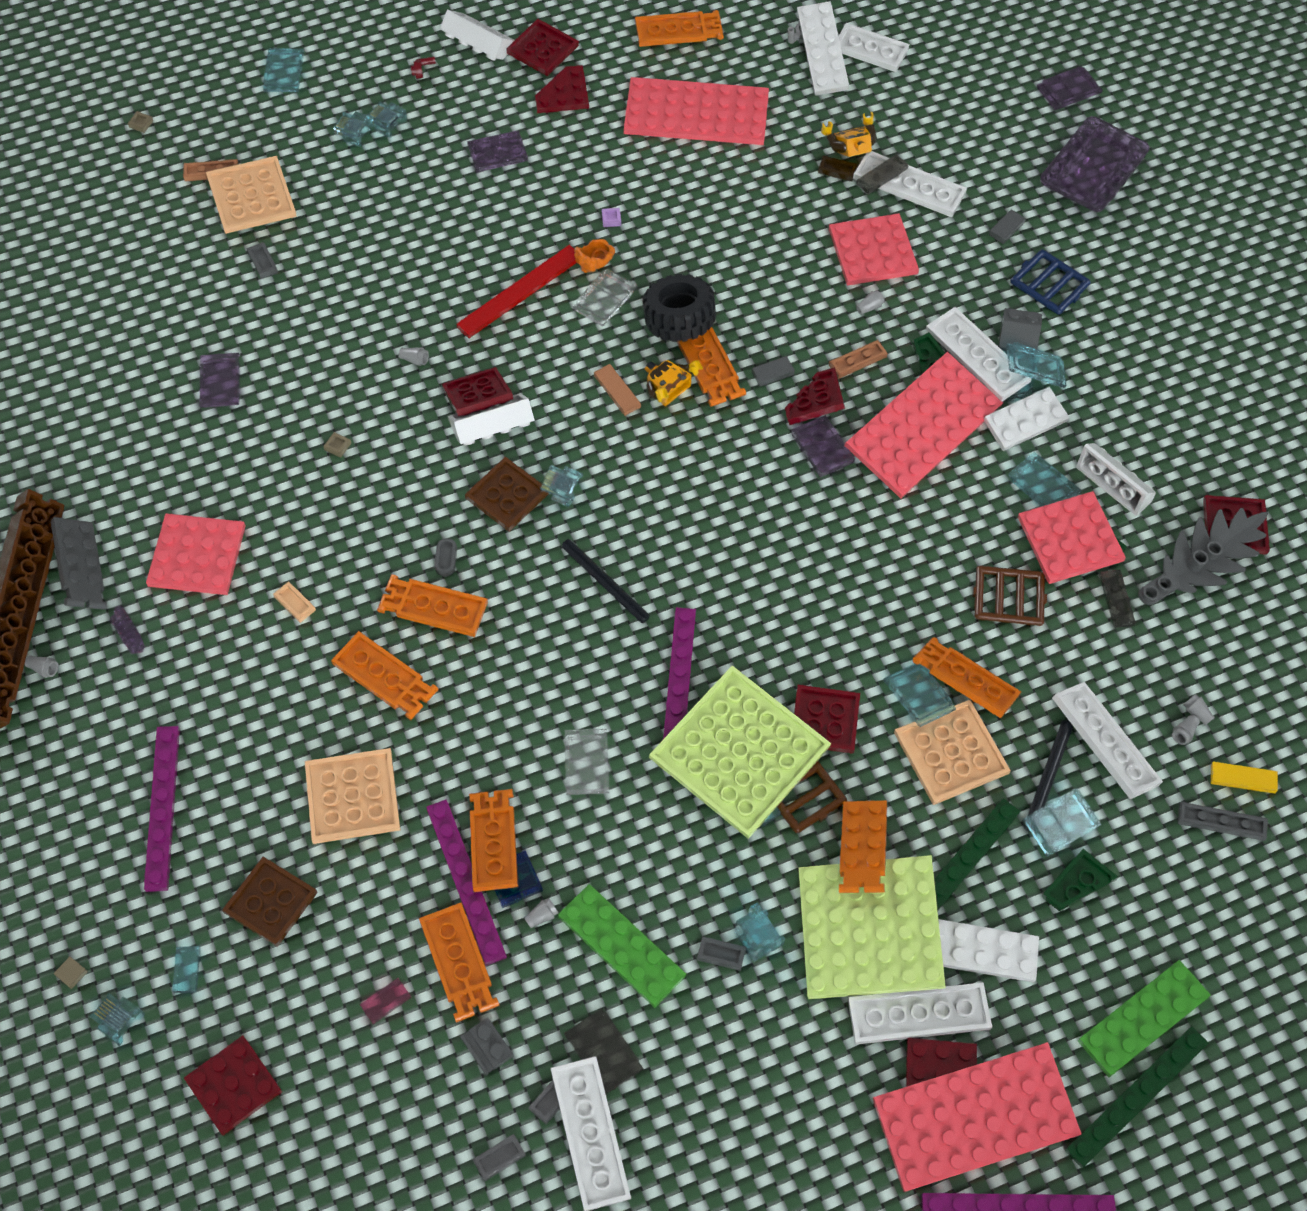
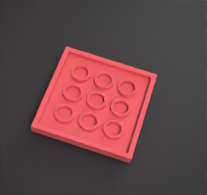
[829,213,919,286]
[1018,491,1126,584]
[146,513,246,595]

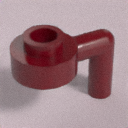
[411,57,436,79]

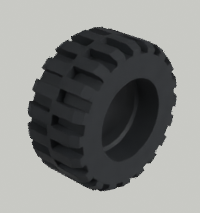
[642,274,716,342]

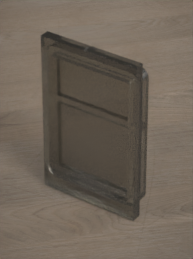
[564,1008,643,1094]

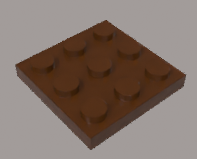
[465,457,549,532]
[222,857,318,947]

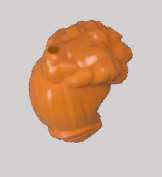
[574,239,615,273]

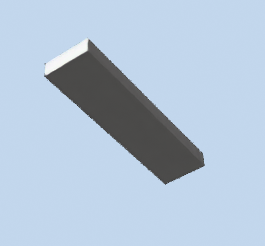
[1177,802,1268,841]

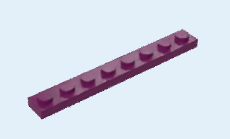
[663,607,696,739]
[144,726,180,892]
[426,799,507,966]
[921,1193,1116,1211]

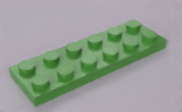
[558,884,686,1008]
[1078,960,1211,1078]

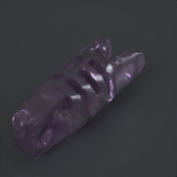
[110,605,145,654]

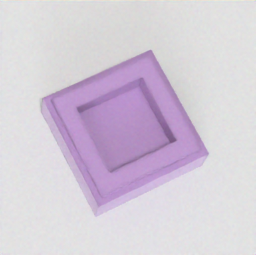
[602,208,621,227]

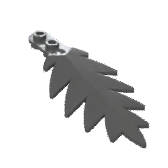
[1138,508,1268,605]

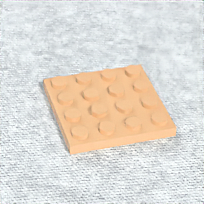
[206,156,297,234]
[894,700,1011,805]
[305,748,401,844]

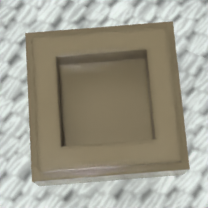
[128,111,153,133]
[324,432,351,458]
[53,957,88,990]

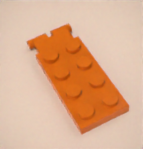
[635,10,724,47]
[677,327,746,407]
[377,574,488,637]
[331,631,439,720]
[913,637,1021,718]
[469,789,518,892]
[839,800,888,893]
[419,903,500,1023]

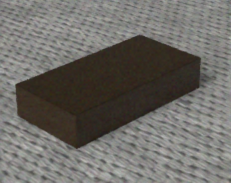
[818,155,858,182]

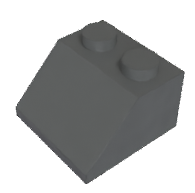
[998,308,1042,356]

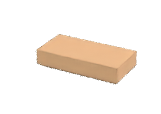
[273,581,316,623]

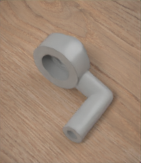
[788,23,803,44]

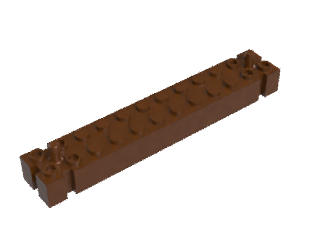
[0,489,65,729]

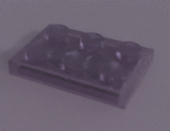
[467,130,528,172]
[791,415,855,478]

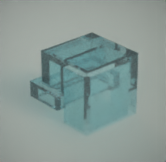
[735,902,785,962]

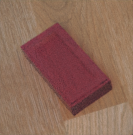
[360,978,411,1025]

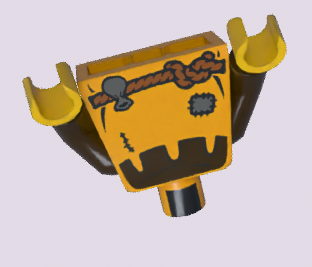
[821,112,877,157]
[645,360,703,406]

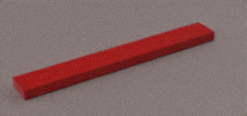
[456,244,577,339]

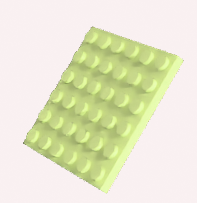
[649,666,831,839]
[799,855,946,999]

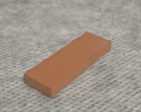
[183,159,239,181]
[829,340,888,379]
[594,364,641,416]

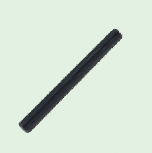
[562,539,650,624]
[1023,720,1073,832]

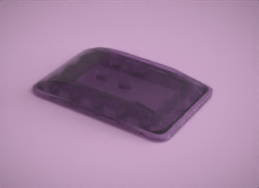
[1040,117,1149,212]

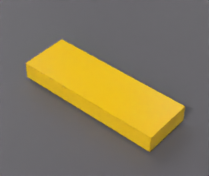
[1211,762,1278,794]

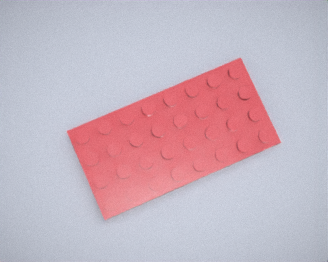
[624,77,769,145]
[844,352,1003,499]
[872,1042,1081,1192]

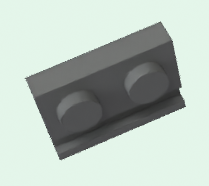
[460,1017,514,1076]

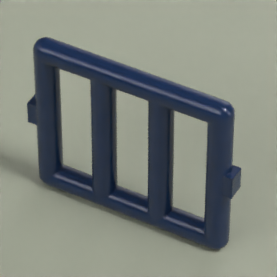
[1010,249,1091,315]

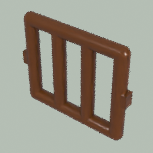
[973,566,1047,626]
[776,761,847,833]

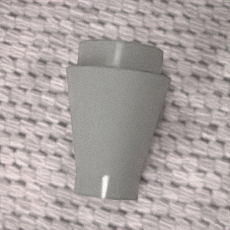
[856,290,885,315]
[399,347,429,366]
[25,655,58,678]
[1183,694,1215,725]
[1172,715,1200,745]
[524,898,558,928]

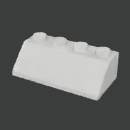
[440,9,515,61]
[448,393,535,445]
[1076,443,1156,516]

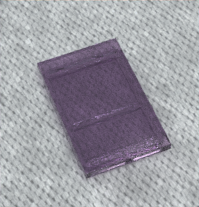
[1037,66,1103,110]
[199,353,240,408]

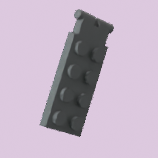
[51,517,107,610]

